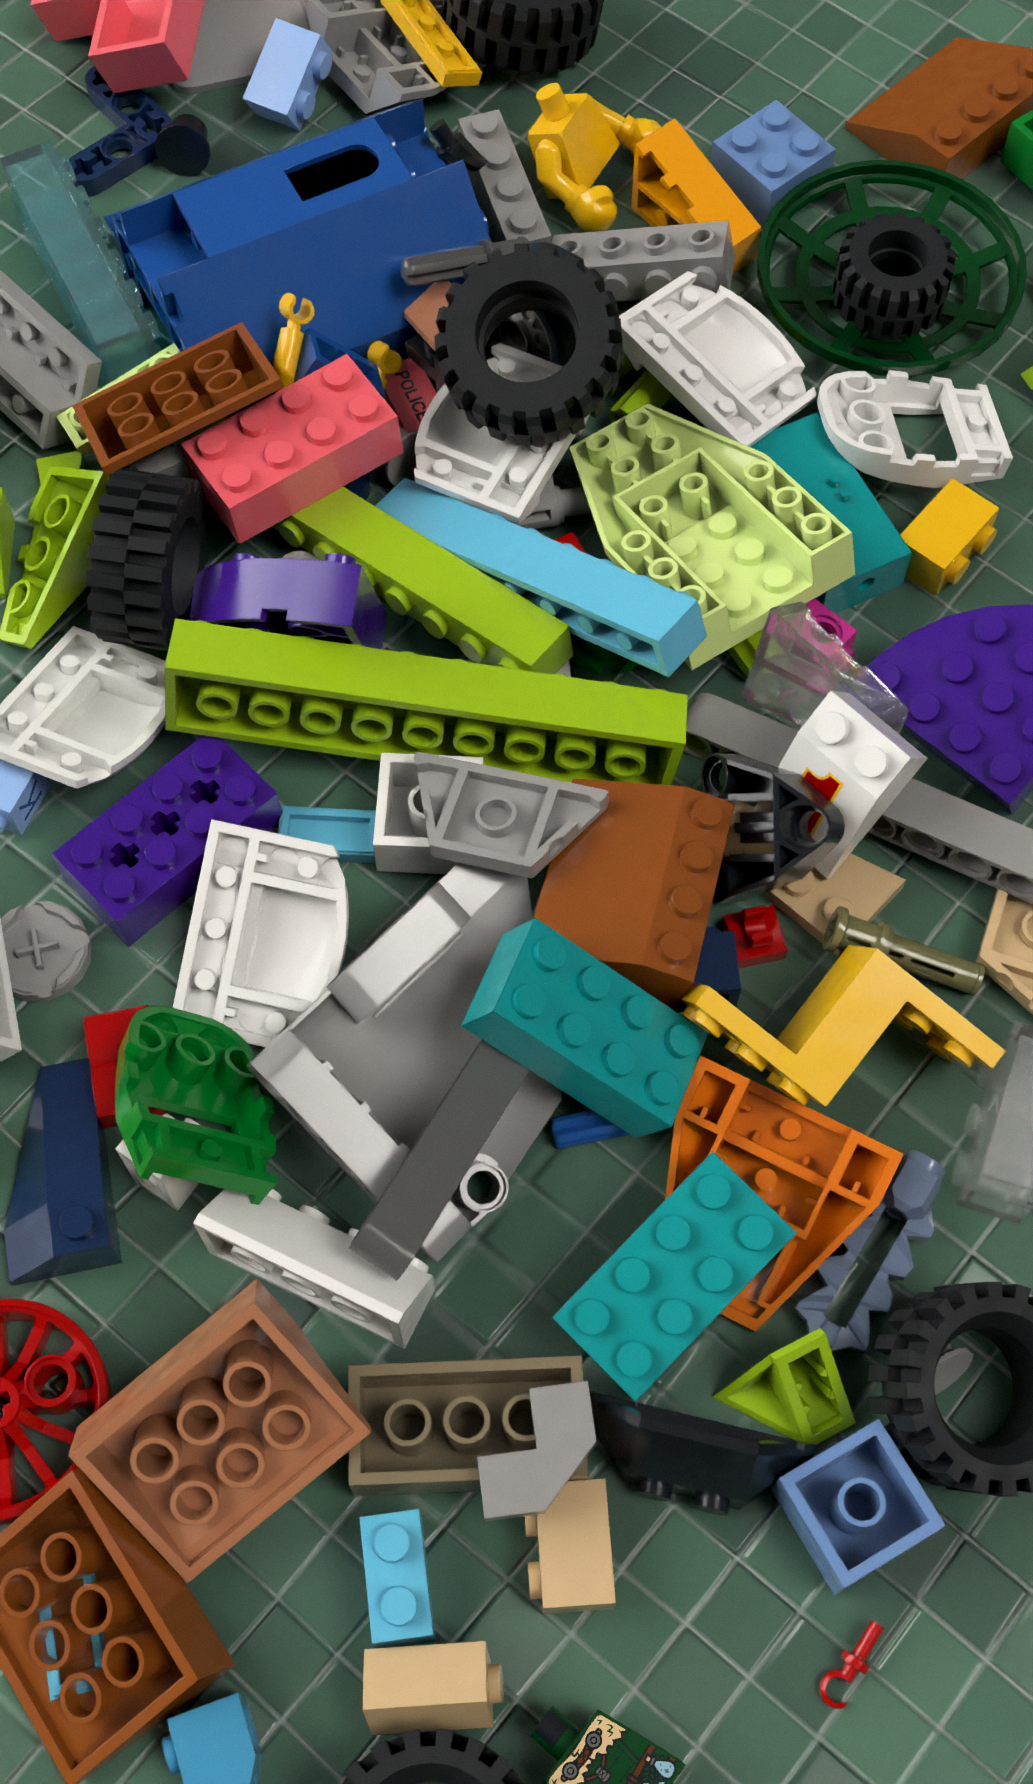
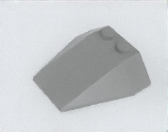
[304,0,490,114]

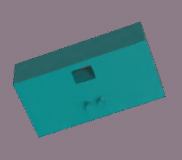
[751,412,912,614]

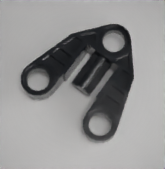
[701,753,845,904]

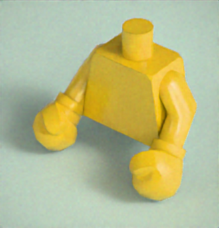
[528,83,661,232]

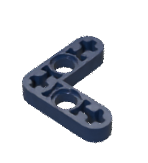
[65,66,172,197]

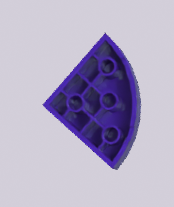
[189,553,387,649]
[851,604,1033,814]

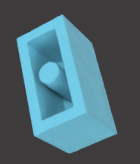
[359,1509,436,1648]

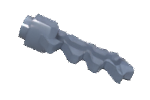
[794,1150,946,1354]

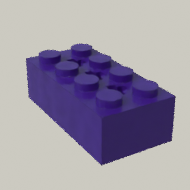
[52,735,282,947]

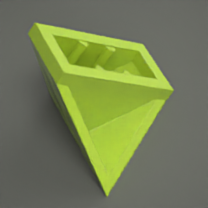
[712,1328,856,1445]

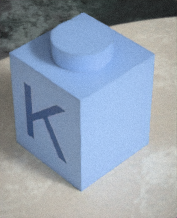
[0,759,50,836]

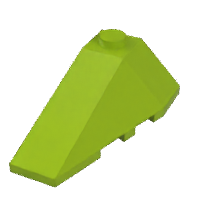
[0,466,112,649]

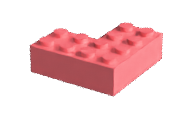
[30,0,205,93]

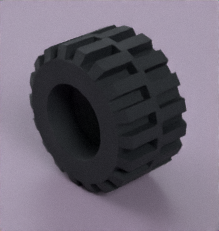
[832,212,956,340]

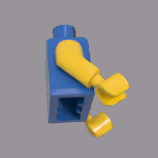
[273,293,402,398]

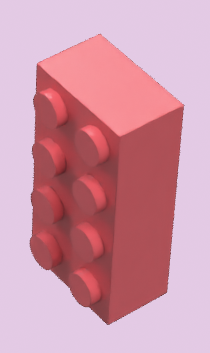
[181,354,404,544]

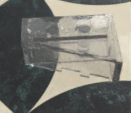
[740,601,909,735]
[951,1020,1033,1224]

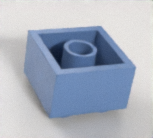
[710,100,836,227]
[771,1419,946,1596]

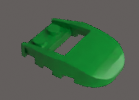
[115,1006,277,1205]

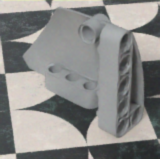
[246,862,562,1263]

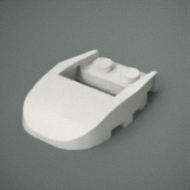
[817,370,1013,488]

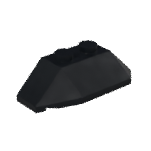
[589,1391,815,1516]

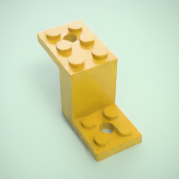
[680,945,1006,1107]

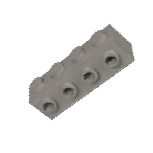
[552,220,735,301]

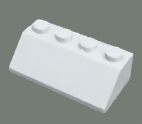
[193,1189,435,1349]

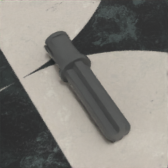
[400,236,530,286]

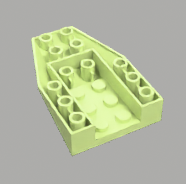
[569,403,855,671]

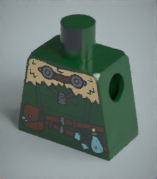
[530,1706,686,1784]

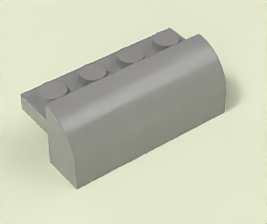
[0,270,102,450]

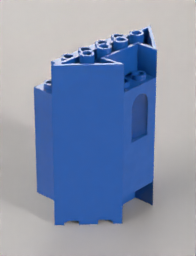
[103,98,490,402]

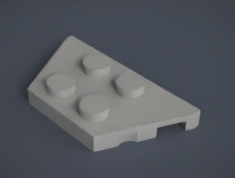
[414,751,609,878]

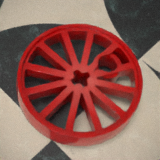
[0,1299,113,1524]

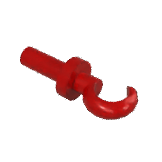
[819,1620,885,1709]

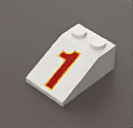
[753,690,928,879]

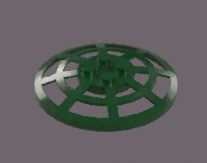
[757,160,1027,376]

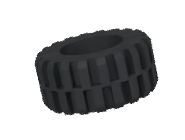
[442,0,604,75]
[434,243,624,445]

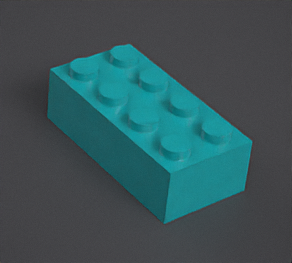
[461,918,708,1138]
[552,1151,797,1401]

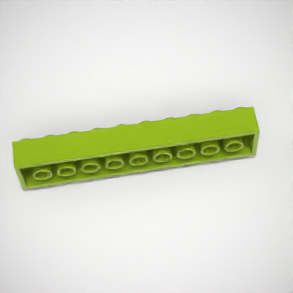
[164,618,688,785]

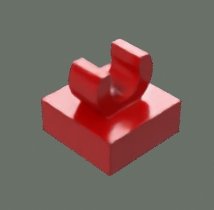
[722,905,788,969]

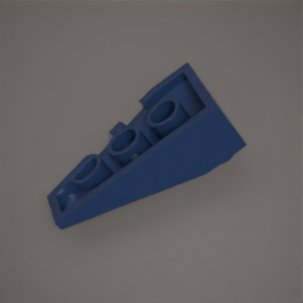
[4,1058,122,1286]

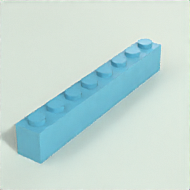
[375,478,707,677]

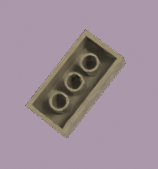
[348,1356,588,1497]

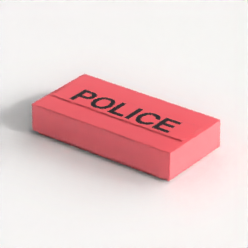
[384,358,437,433]

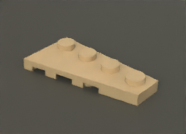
[723,800,906,956]

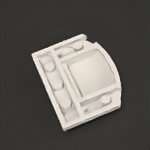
[619,271,817,447]
[414,343,590,524]
[0,626,166,789]
[173,819,349,1047]

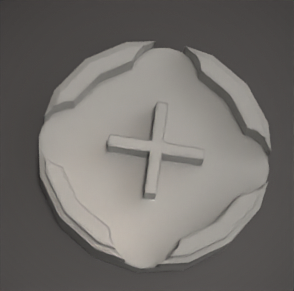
[1,901,92,1002]

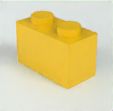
[900,478,999,596]

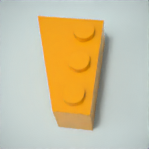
[631,118,761,275]

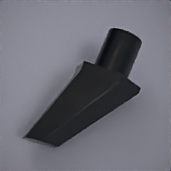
[429,119,487,172]

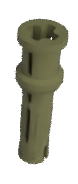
[823,906,985,996]

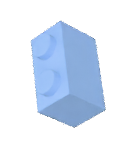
[243,18,333,131]

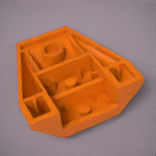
[665,1055,904,1332]

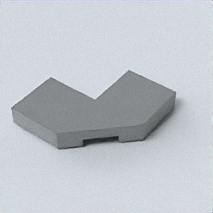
[477,1381,596,1522]

